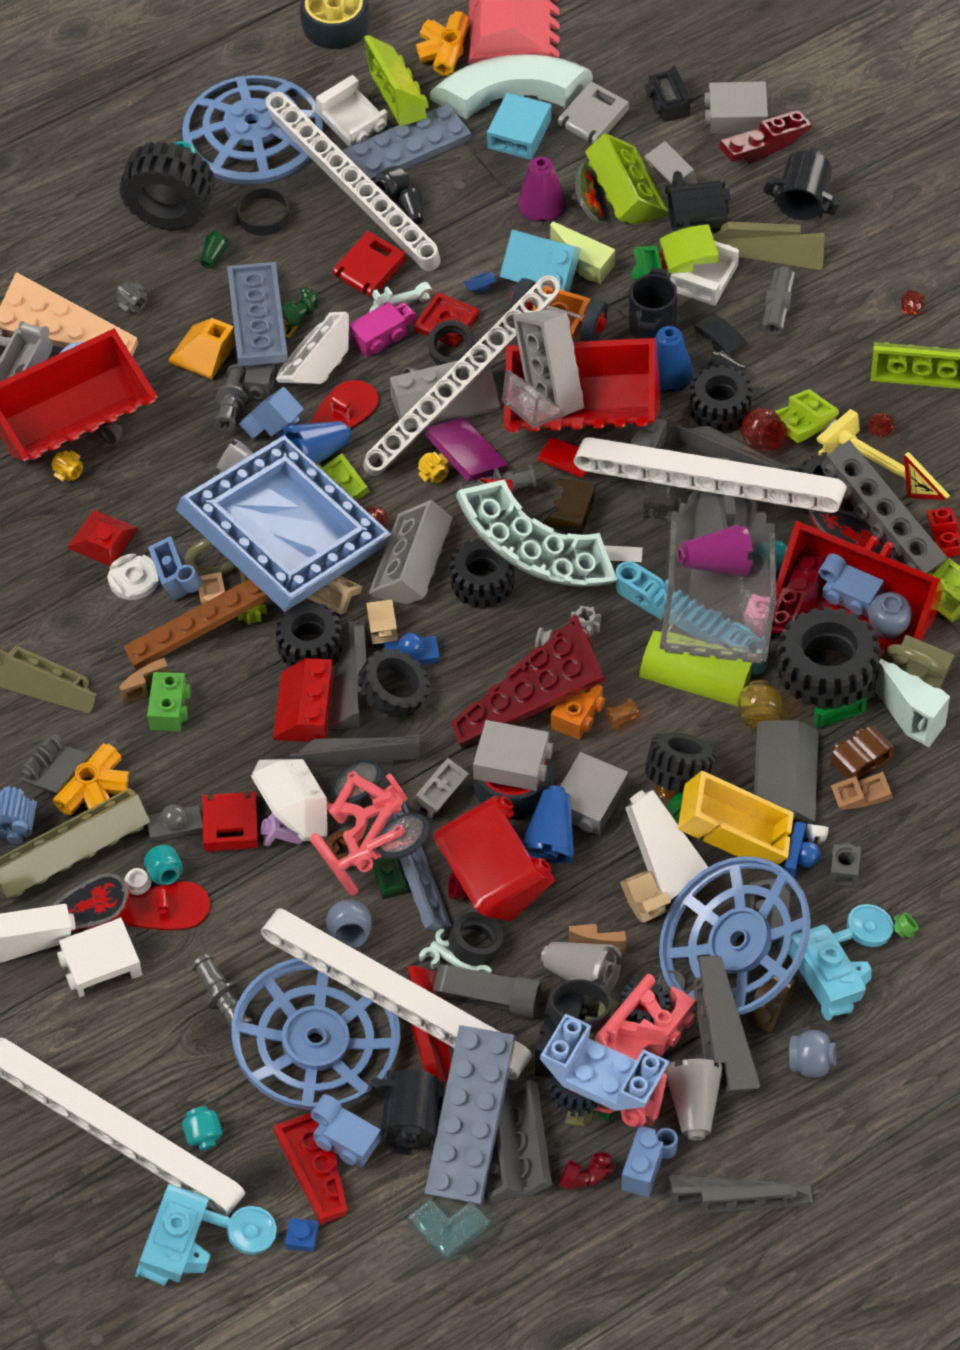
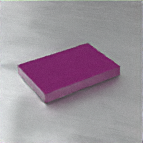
[424,417,509,482]

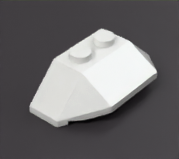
[276,312,349,384]
[251,759,327,841]

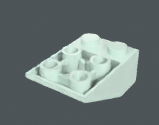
[875,659,950,747]

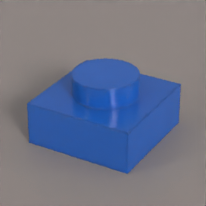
[464,272,496,293]
[285,1218,319,1252]

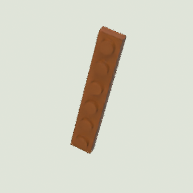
[124,579,270,670]

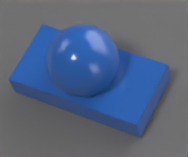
[384,633,440,665]
[785,822,821,879]

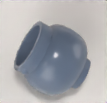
[868,592,913,639]
[326,899,372,949]
[789,1030,837,1078]

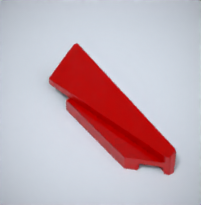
[407,966,451,1091]

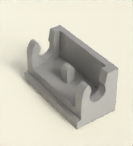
[645,141,697,185]
[412,758,469,818]

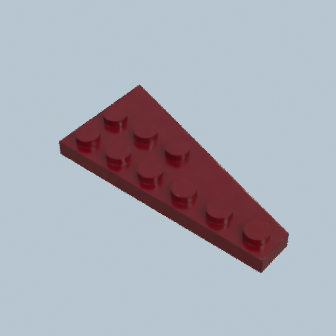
[450,614,606,748]

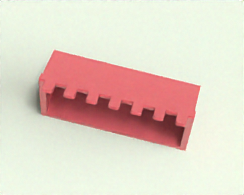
[468,0,560,64]

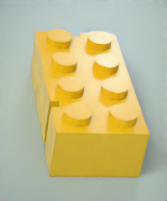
[678,771,794,865]

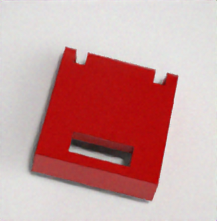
[332,231,407,298]
[202,791,258,852]

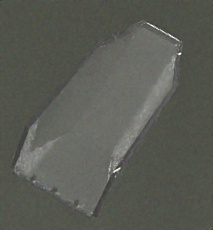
[659,490,776,664]

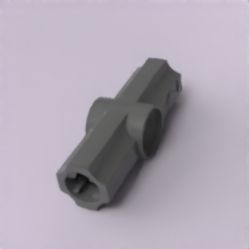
[762,266,795,337]

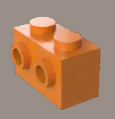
[551,685,605,740]

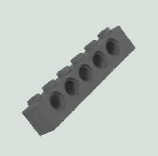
[820,440,947,574]

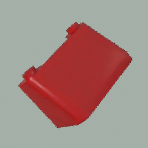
[434,795,555,922]

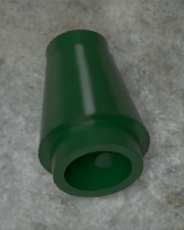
[200,231,228,269]

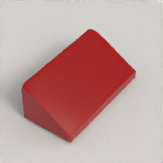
[537,437,590,478]

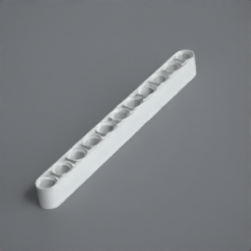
[266,92,441,271]
[363,275,560,476]
[574,437,846,513]
[261,909,532,1080]
[0,1038,245,1217]

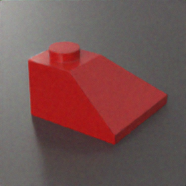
[68,510,138,566]

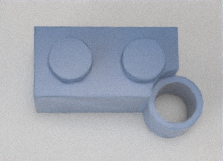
[239,387,303,439]
[148,536,202,601]
[818,553,884,617]
[310,1094,381,1168]
[622,1126,678,1198]

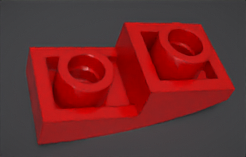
[927,507,960,557]

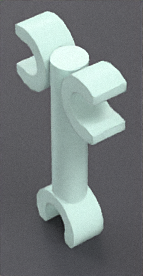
[369,282,432,312]
[419,928,492,974]

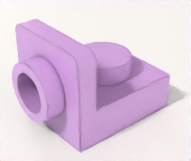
[260,813,303,847]

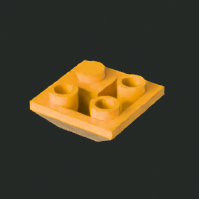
[168,318,236,380]

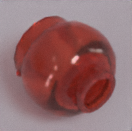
[741,407,787,450]

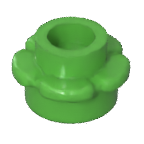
[893,912,919,938]

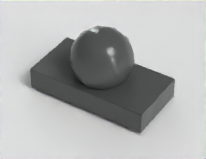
[147,804,203,843]

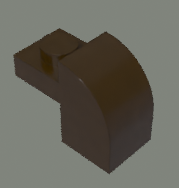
[746,975,800,1033]

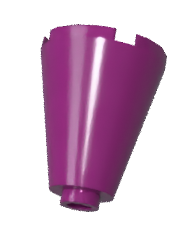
[518,157,566,222]
[677,524,752,576]

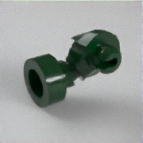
[282,286,320,328]

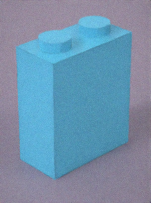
[487,93,551,160]

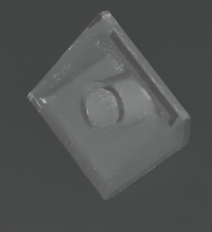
[502,369,564,428]

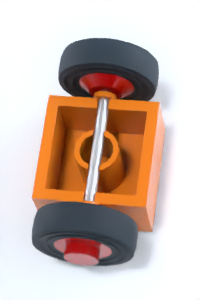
[510,278,608,342]

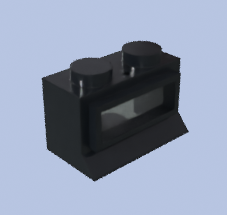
[645,65,691,122]

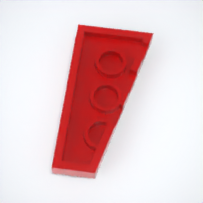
[273,1113,347,1225]

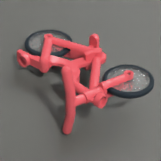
[310,760,429,896]

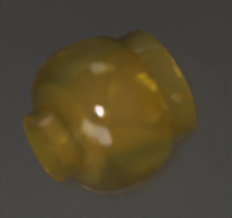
[738,680,782,728]

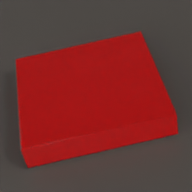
[414,292,480,349]

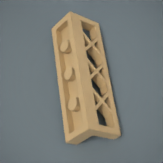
[307,576,363,615]

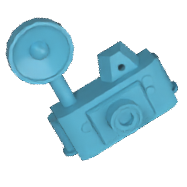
[780,904,893,1021]
[135,1183,277,1287]

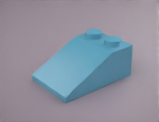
[500,230,581,292]

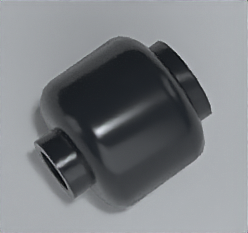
[374,165,409,200]

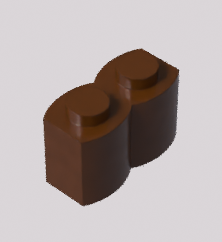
[831,725,894,781]

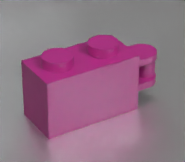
[349,302,417,358]

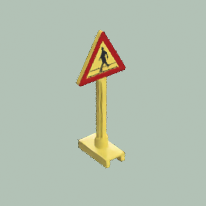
[817,409,950,500]

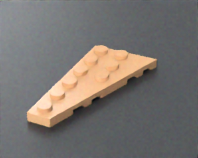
[0,272,138,356]

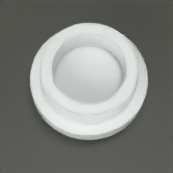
[124,868,152,895]

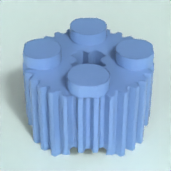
[0,786,37,845]

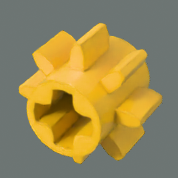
[51,450,83,482]
[418,452,449,483]

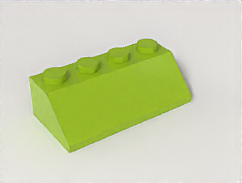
[364,35,428,127]
[585,133,669,225]
[870,342,960,389]

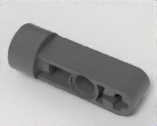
[432,965,541,1019]

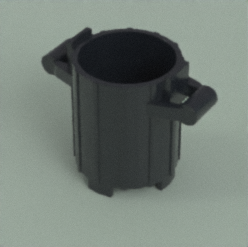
[763,147,841,221]
[664,171,732,232]
[629,267,677,339]
[367,1069,445,1155]

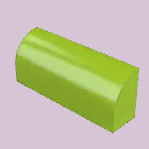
[639,630,753,707]

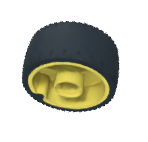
[300,0,369,49]

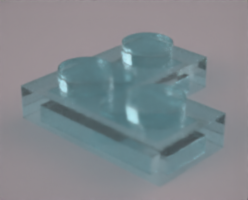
[408,1199,490,1261]

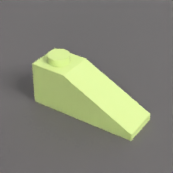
[550,222,615,284]

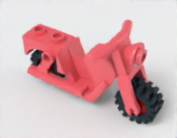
[549,974,696,1127]

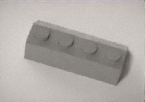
[513,309,584,417]
[390,355,500,432]
[368,500,453,604]

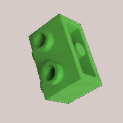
[147,672,191,732]

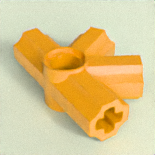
[415,11,470,76]
[53,744,129,815]

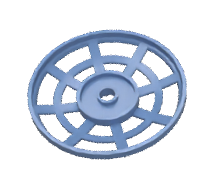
[182,75,323,185]
[659,856,811,1015]
[231,958,400,1110]

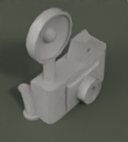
[0,321,53,382]

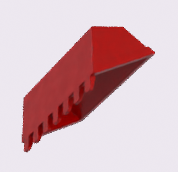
[0,328,158,461]
[504,338,660,432]
[771,521,944,663]

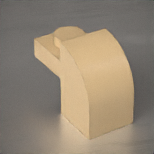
[366,599,398,644]
[620,871,671,923]

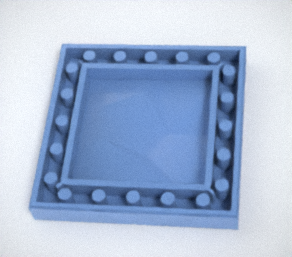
[176,435,391,612]

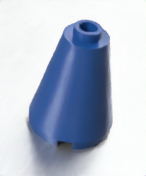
[656,326,693,392]
[279,421,352,465]
[522,786,574,864]

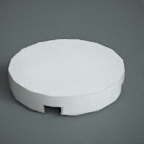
[108,554,159,600]

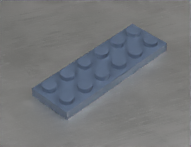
[334,103,471,183]
[227,262,288,366]
[425,1025,516,1205]

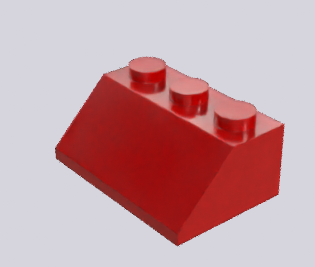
[273,658,334,742]

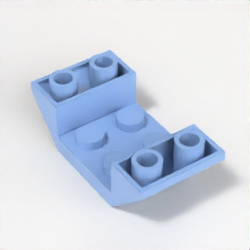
[540,1014,669,1111]

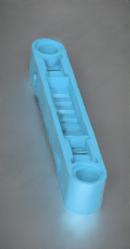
[616,561,769,674]

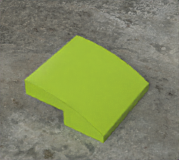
[659,224,719,273]
[769,389,839,443]
[317,453,370,501]
[928,558,960,623]

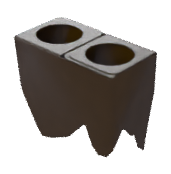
[543,478,596,535]

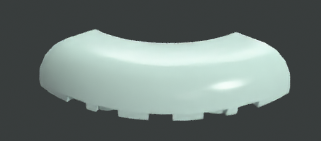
[430,54,593,120]
[456,479,617,587]

